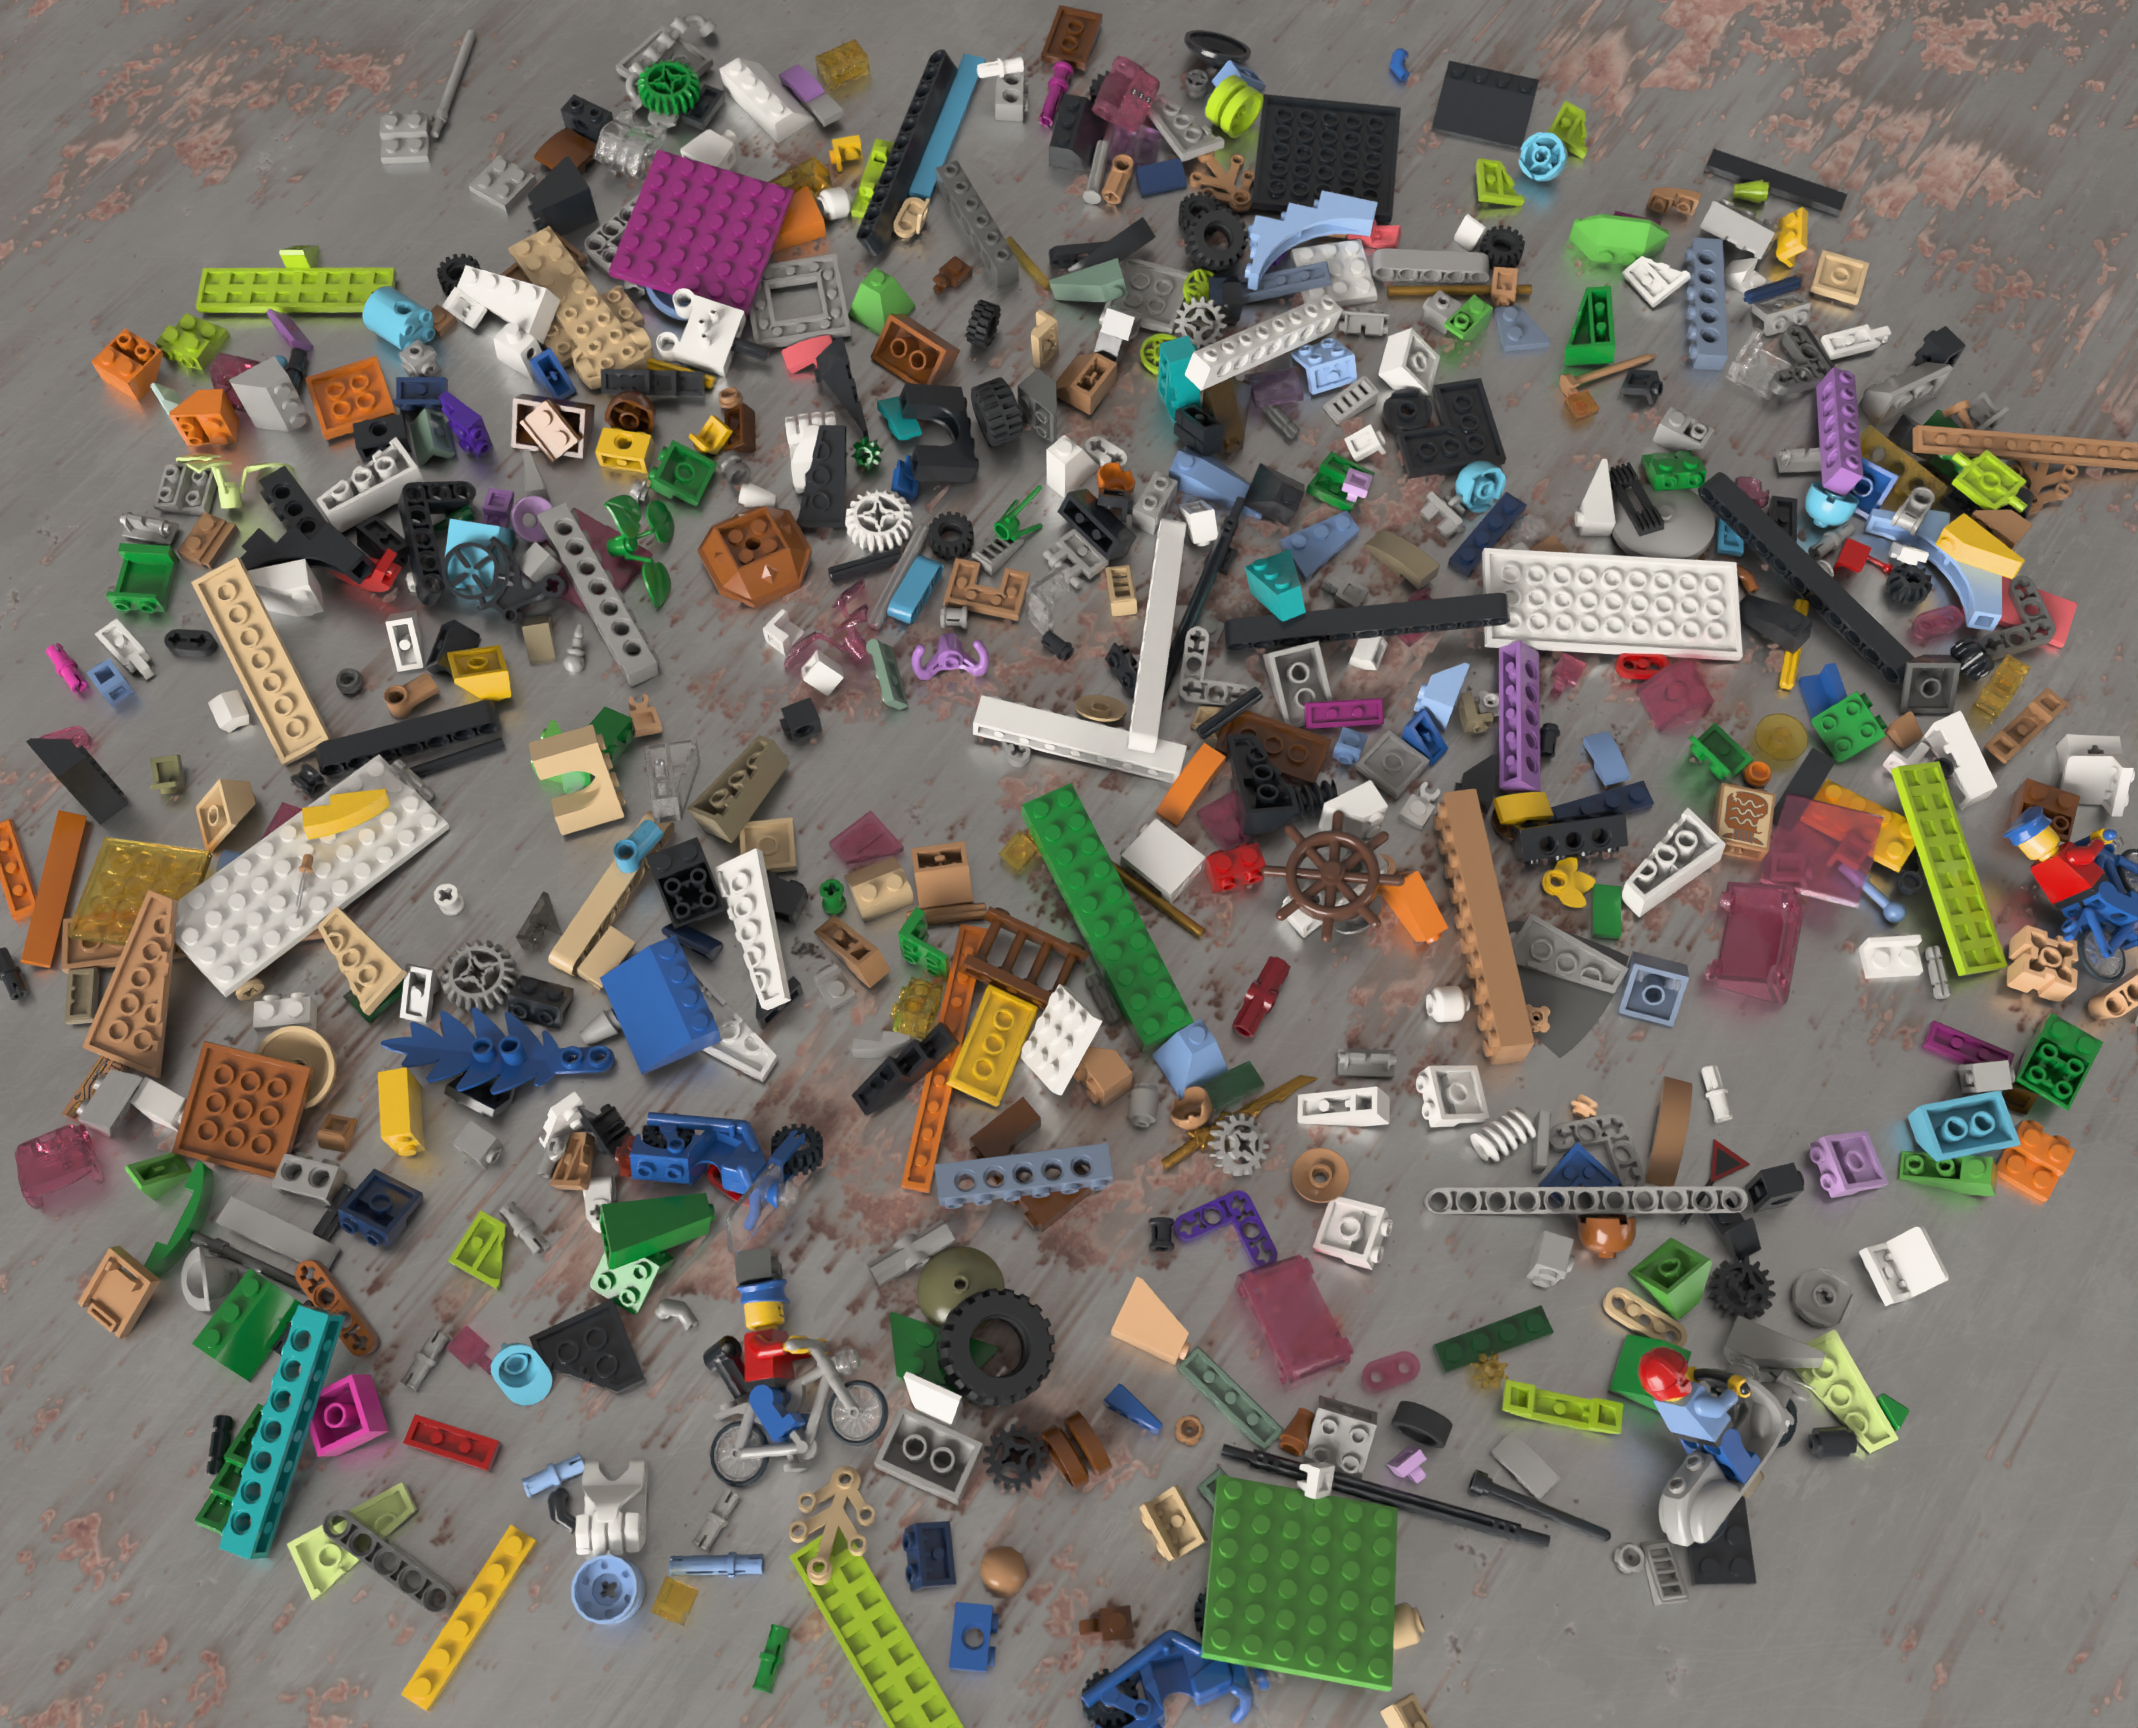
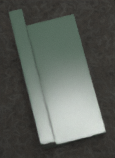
[410,408,456,466]

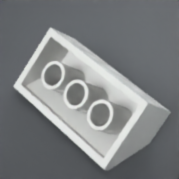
[720,58,814,143]

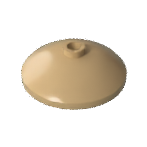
[255,1026,337,1110]

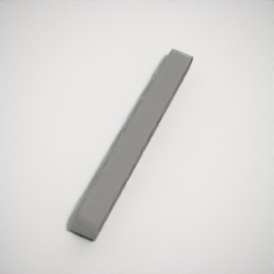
[1424,1186,1748,1214]

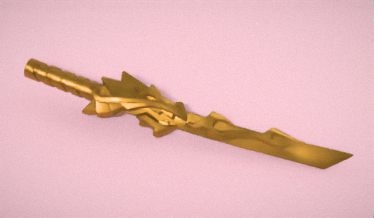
[1160,1075,1317,1170]

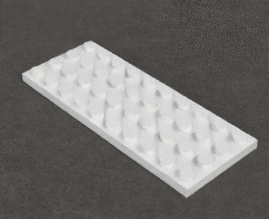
[1482,548,1743,661]
[174,755,449,997]

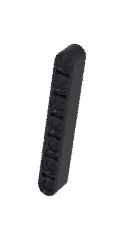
[315,700,501,776]

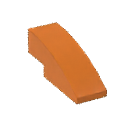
[1156,742,1226,828]

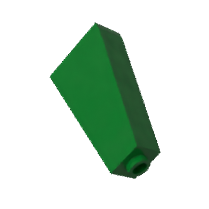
[599,1193,715,1270]

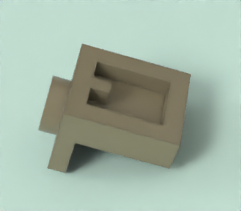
[1457,692,1494,733]

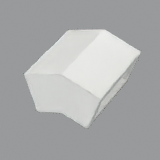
[1348,636,1388,670]
[208,689,249,733]

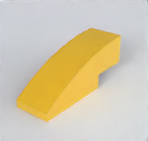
[302,788,391,839]

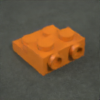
[1995,1120,2076,1203]

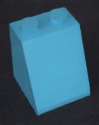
[445,519,516,592]

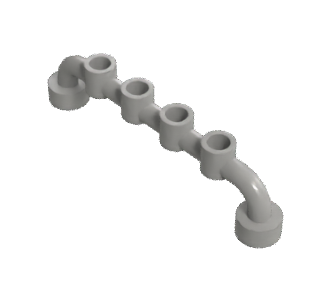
[625,13,717,111]

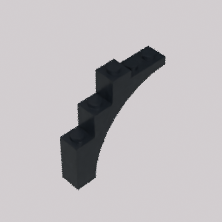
[240,522,377,585]

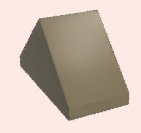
[522,614,556,664]

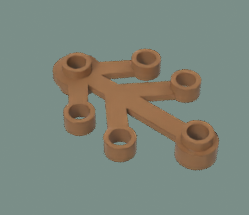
[1190,151,1255,212]
[2009,460,2078,516]

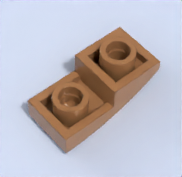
[1646,187,1702,216]

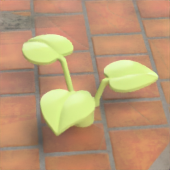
[176,454,295,508]

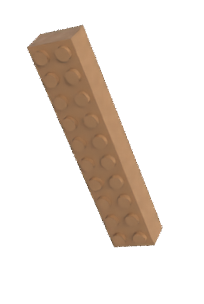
[1433,789,1535,1066]

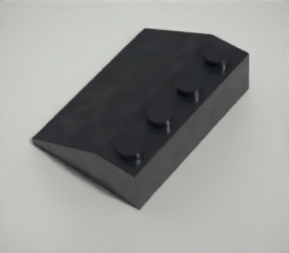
[1431,60,1539,151]

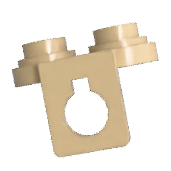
[893,197,931,238]

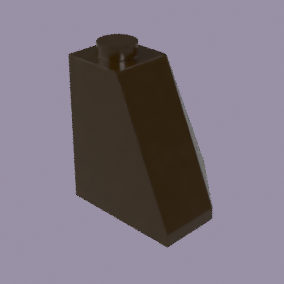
[1202,376,1252,455]

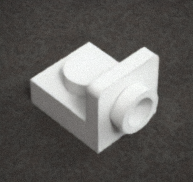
[1344,424,1387,463]

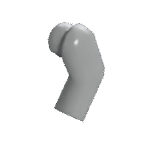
[537,1137,567,1178]
[655,1298,699,1331]

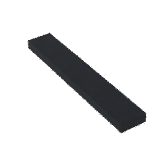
[1704,149,1848,216]

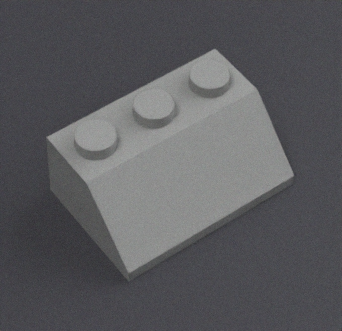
[229,356,311,432]
[1859,362,1953,426]
[874,1406,983,1506]

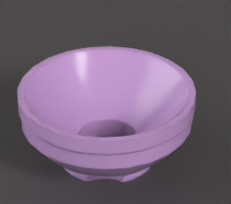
[510,496,553,543]

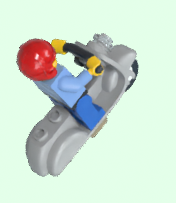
[1638,1346,1797,1546]

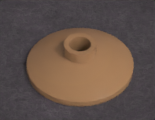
[1292,1148,1350,1203]

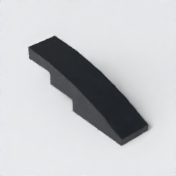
[601,369,705,397]
[852,1022,960,1116]

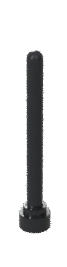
[1468,1469,1611,1541]

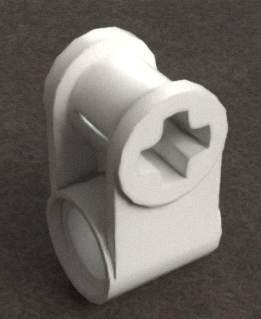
[583,1174,617,1233]

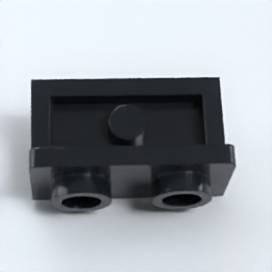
[508,975,574,1029]
[444,1069,516,1119]

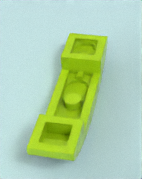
[1502,1379,1624,1434]

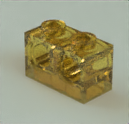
[815,39,870,91]
[1973,654,2031,719]
[890,977,943,1039]

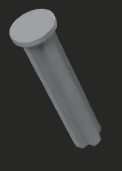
[1083,140,1110,204]

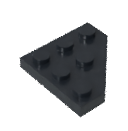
[529,1299,646,1394]

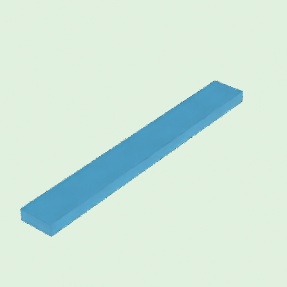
[908,54,986,201]

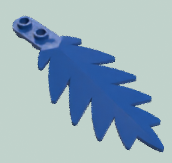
[381,1007,615,1095]

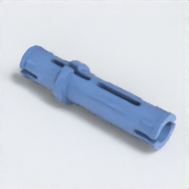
[669,1552,765,1577]

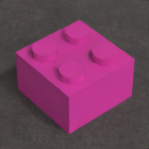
[309,1374,389,1457]

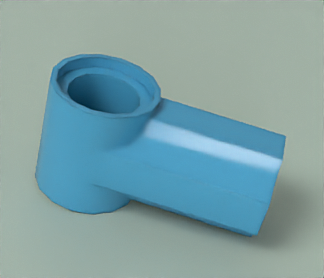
[613,819,664,873]

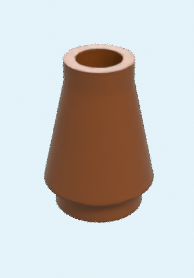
[1279,1408,1315,1456]

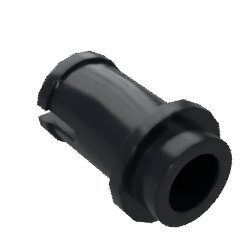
[1041,630,1074,661]
[1540,723,1560,758]

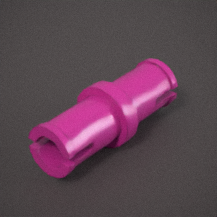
[46,643,88,693]

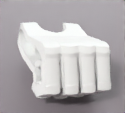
[785,411,836,493]
[575,1458,648,1556]

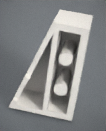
[1916,710,1998,811]

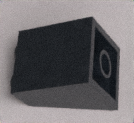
[527,156,599,237]

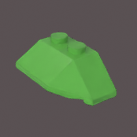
[1569,214,1669,266]

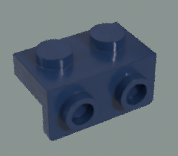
[392,377,448,412]

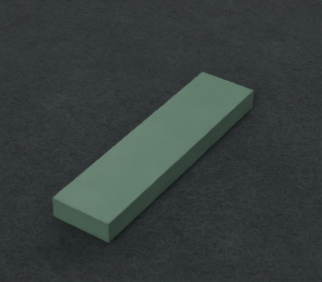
[1177,1346,1284,1452]

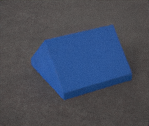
[1849,457,1899,519]

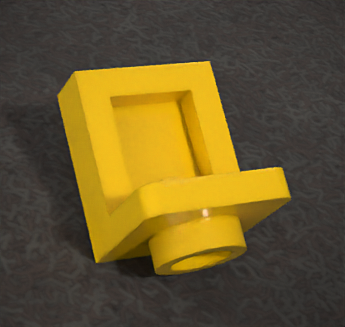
[688,415,733,455]

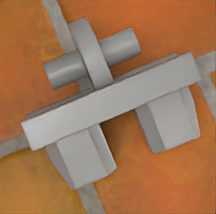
[1420,491,1466,538]

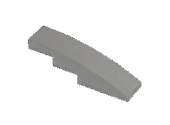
[215,1196,340,1270]

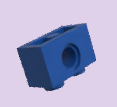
[949,1602,999,1674]

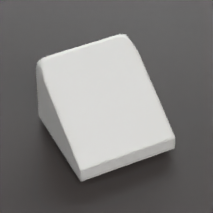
[1454,214,1486,252]

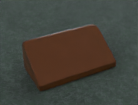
[724,403,756,453]

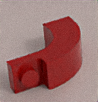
[326,548,402,592]

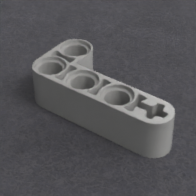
[584,193,640,279]

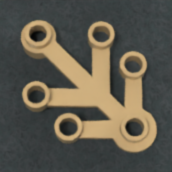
[789,1466,876,1585]

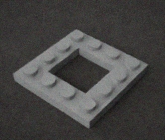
[749,253,852,349]

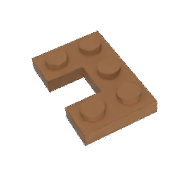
[943,558,1030,621]

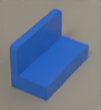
[1798,663,1847,721]

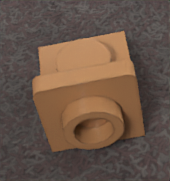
[1490,267,1518,307]

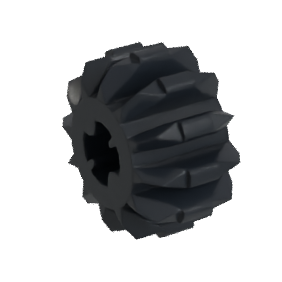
[1886,563,1933,607]
[1950,636,1994,681]

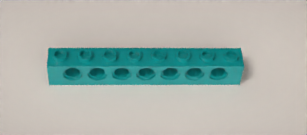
[219,1305,346,1559]

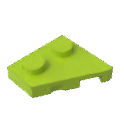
[1547,100,1588,159]
[1476,158,1525,207]
[448,1210,506,1290]

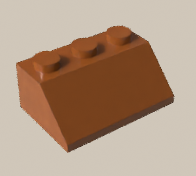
[870,314,960,385]

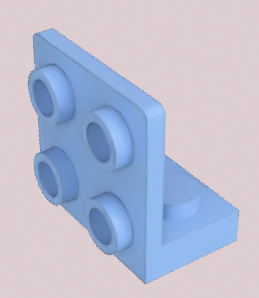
[1291,338,1357,395]

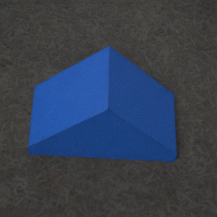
[529,348,577,400]
[1401,708,1449,766]

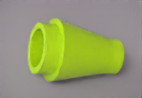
[1733,180,1769,204]

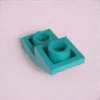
[877,396,922,440]

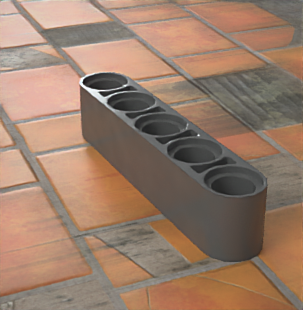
[323,1510,456,1613]

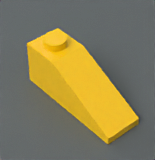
[1936,513,2025,579]

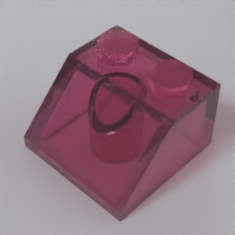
[1636,658,1714,732]

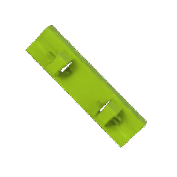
[851,138,894,218]

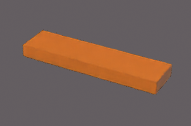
[0,819,37,922]

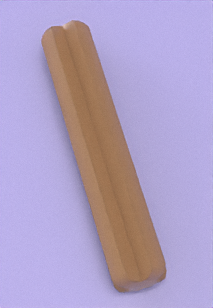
[906,902,987,925]

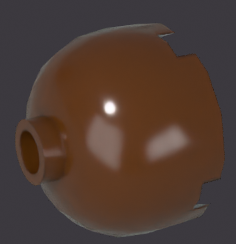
[605,390,656,435]

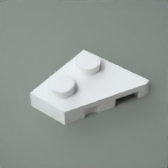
[1622,256,1690,308]
[539,1091,587,1149]

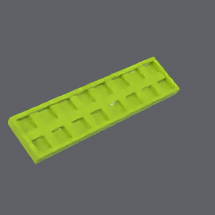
[196,268,397,313]
[1891,761,2008,976]
[789,1528,964,1728]

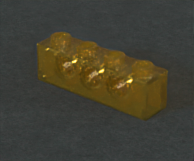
[1860,425,1951,510]

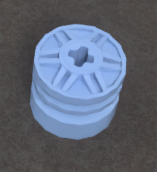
[571,1555,646,1624]

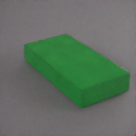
[1592,884,1621,940]

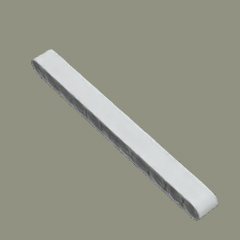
[1127,518,1186,754]

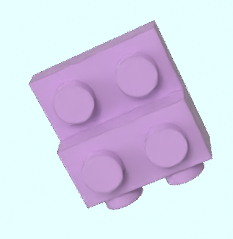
[1810,1130,1889,1198]

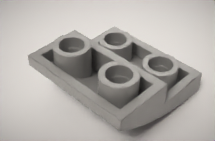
[154,463,217,515]

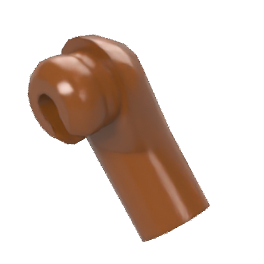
[1736,563,1760,595]

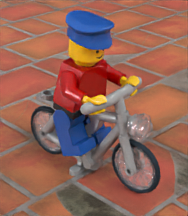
[710,1279,889,1487]

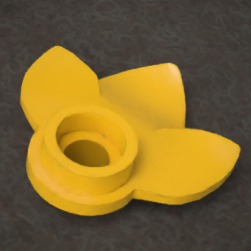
[1542,857,1596,908]

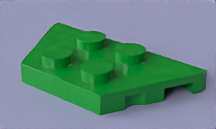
[890,1312,998,1393]

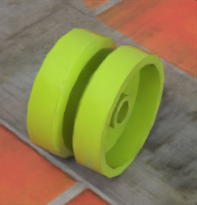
[1205,75,1264,138]

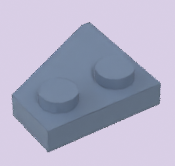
[1494,305,1551,352]

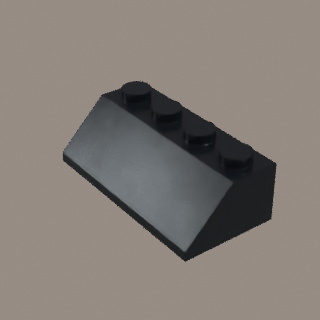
[26,738,127,825]

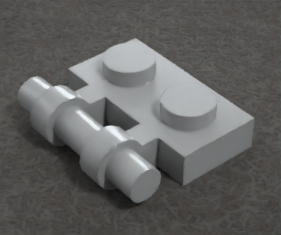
[1043,529,1109,589]

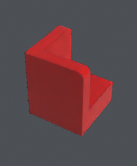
[1832,538,1872,575]

